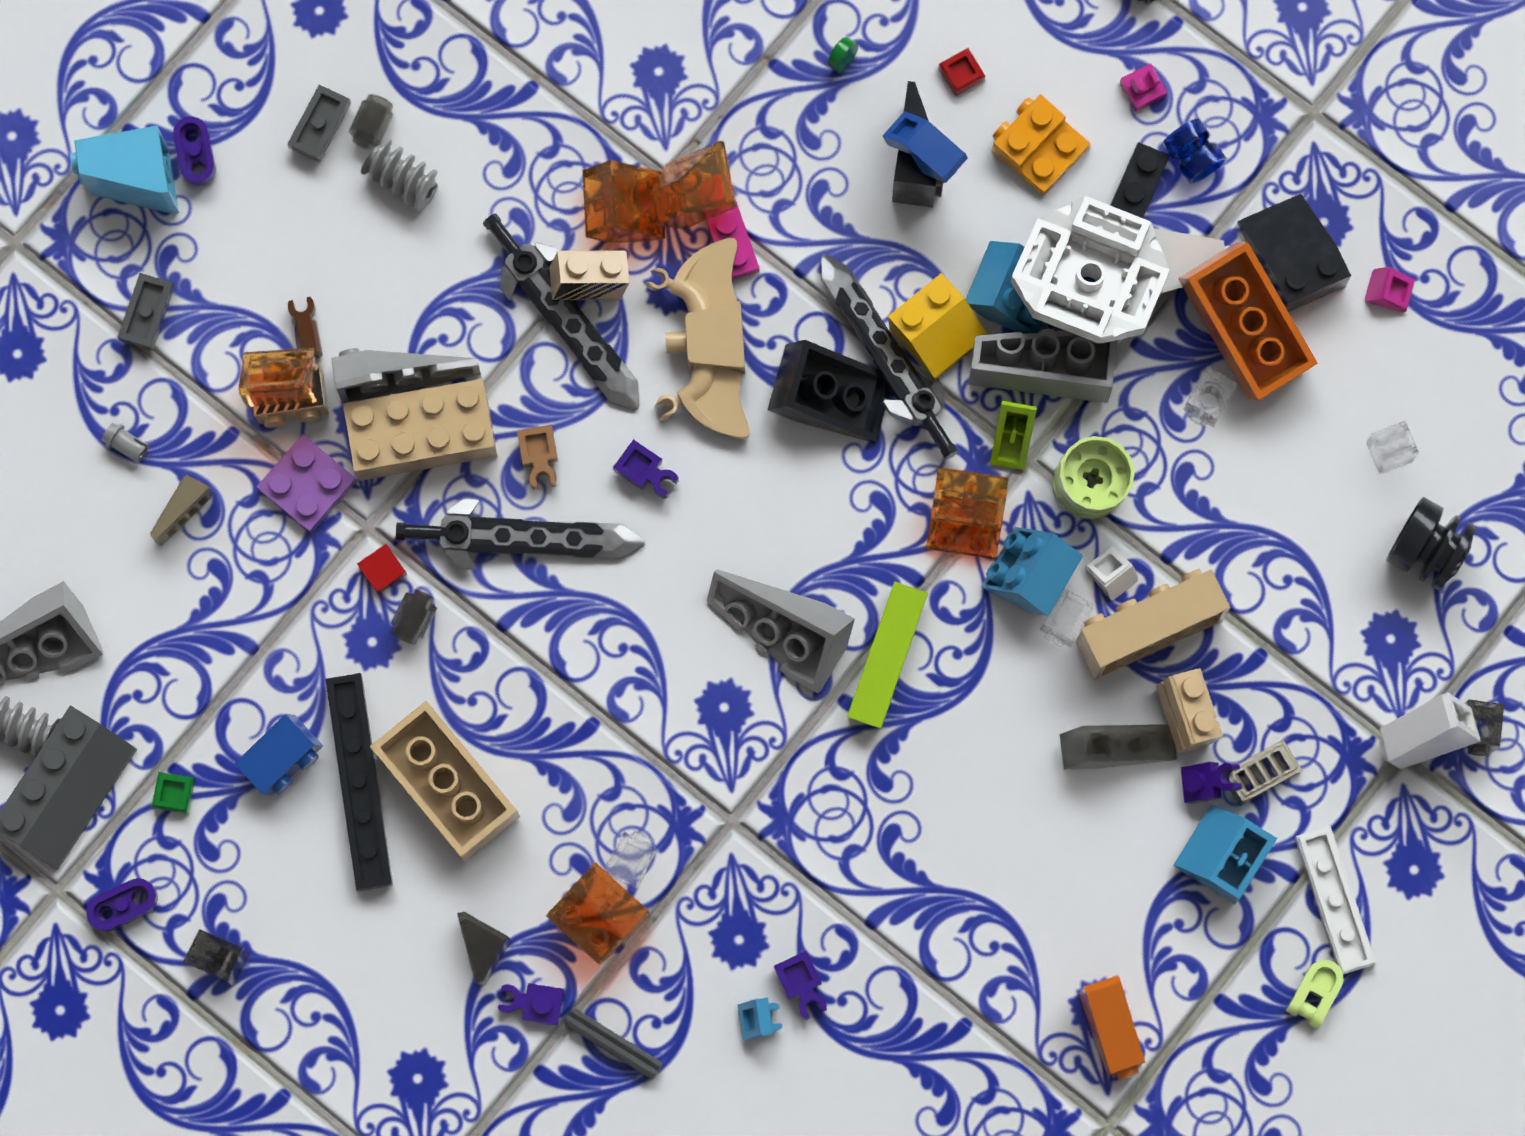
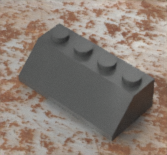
[0,705,137,870]

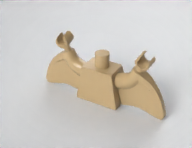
[646,237,750,439]

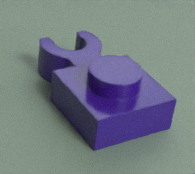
[613,439,679,499]
[1181,762,1242,804]
[774,950,827,1020]
[498,983,565,1026]

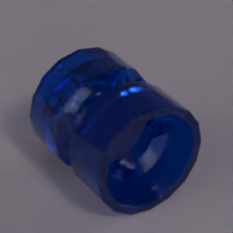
[1163,118,1227,184]

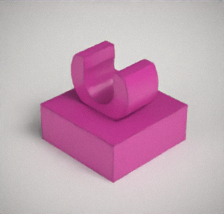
[1120,63,1168,112]

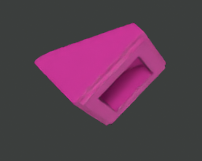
[1365,267,1415,313]

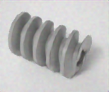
[361,139,438,211]
[0,696,61,757]

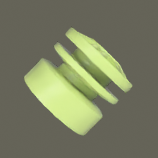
[1052,436,1135,519]

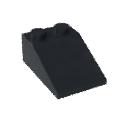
[892,81,944,208]
[1237,194,1351,312]
[767,340,891,443]

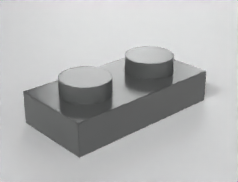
[287,85,351,163]
[117,273,175,351]

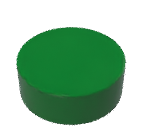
[828,37,859,73]

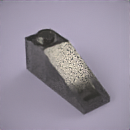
[1059,724,1177,770]

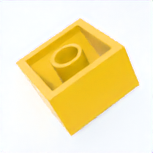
[888,273,988,381]

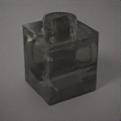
[1463,699,1504,756]

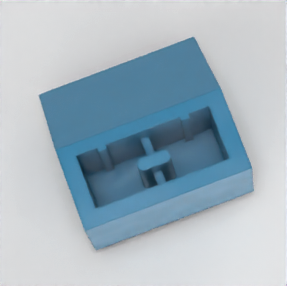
[966,241,1043,334]
[981,527,1083,616]
[1173,805,1277,905]

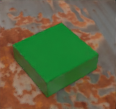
[151,772,196,814]

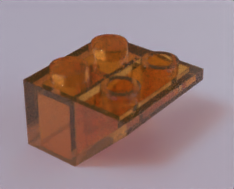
[582,160,665,243]
[926,467,1008,559]
[546,862,650,965]

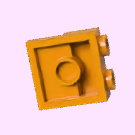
[992,94,1091,196]

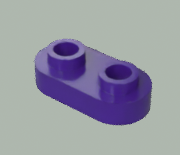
[173,116,216,186]
[86,878,158,932]

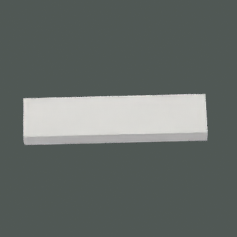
[1295,826,1376,975]

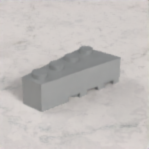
[968,329,1118,403]

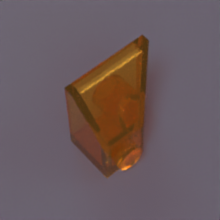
[651,141,737,230]

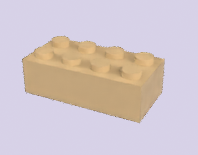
[343,379,498,481]
[1076,569,1231,680]
[370,701,520,862]

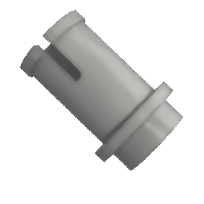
[102,423,150,464]

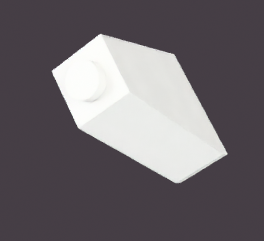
[1154,228,1229,293]
[1379,692,1481,769]

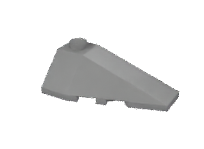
[331,348,481,403]
[706,569,855,693]
[0,581,103,686]

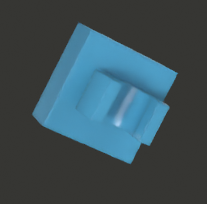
[737,998,782,1041]

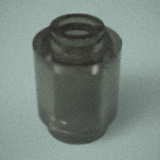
[349,94,393,149]
[390,589,438,645]

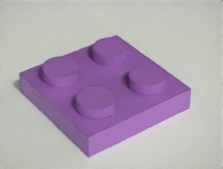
[256,434,357,534]

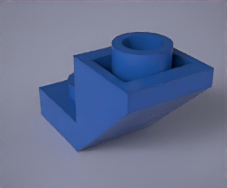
[882,111,968,183]

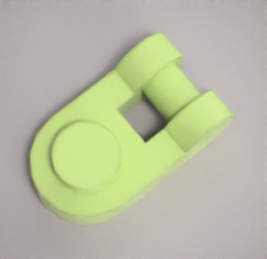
[1286,960,1343,1029]

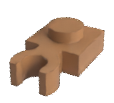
[517,425,558,490]

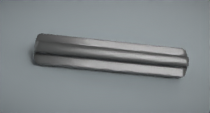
[564,1008,662,1079]

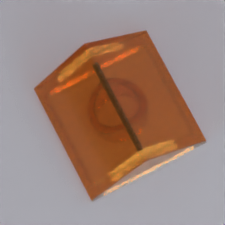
[238,348,317,407]

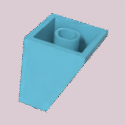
[70,126,179,214]

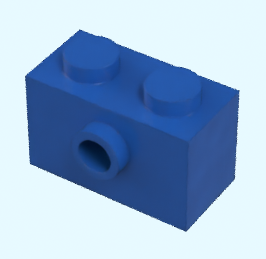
[234,714,323,795]

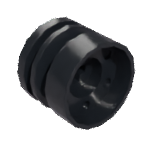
[1386,497,1477,591]

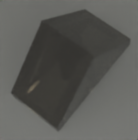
[457,911,511,987]
[183,929,250,986]

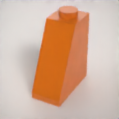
[1078,975,1145,1080]

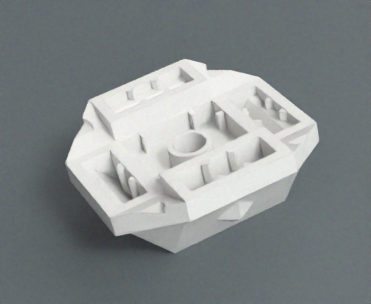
[1011,196,1170,344]

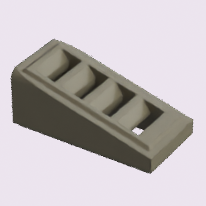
[150,474,214,546]
[1229,739,1302,807]

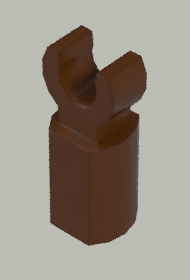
[288,297,323,361]

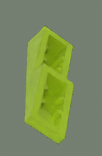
[847,581,928,729]

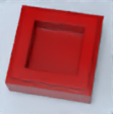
[938,48,986,96]
[357,544,407,594]

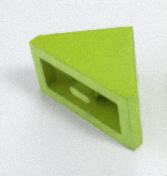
[990,401,1037,470]

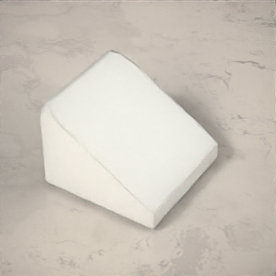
[1085,546,1138,600]

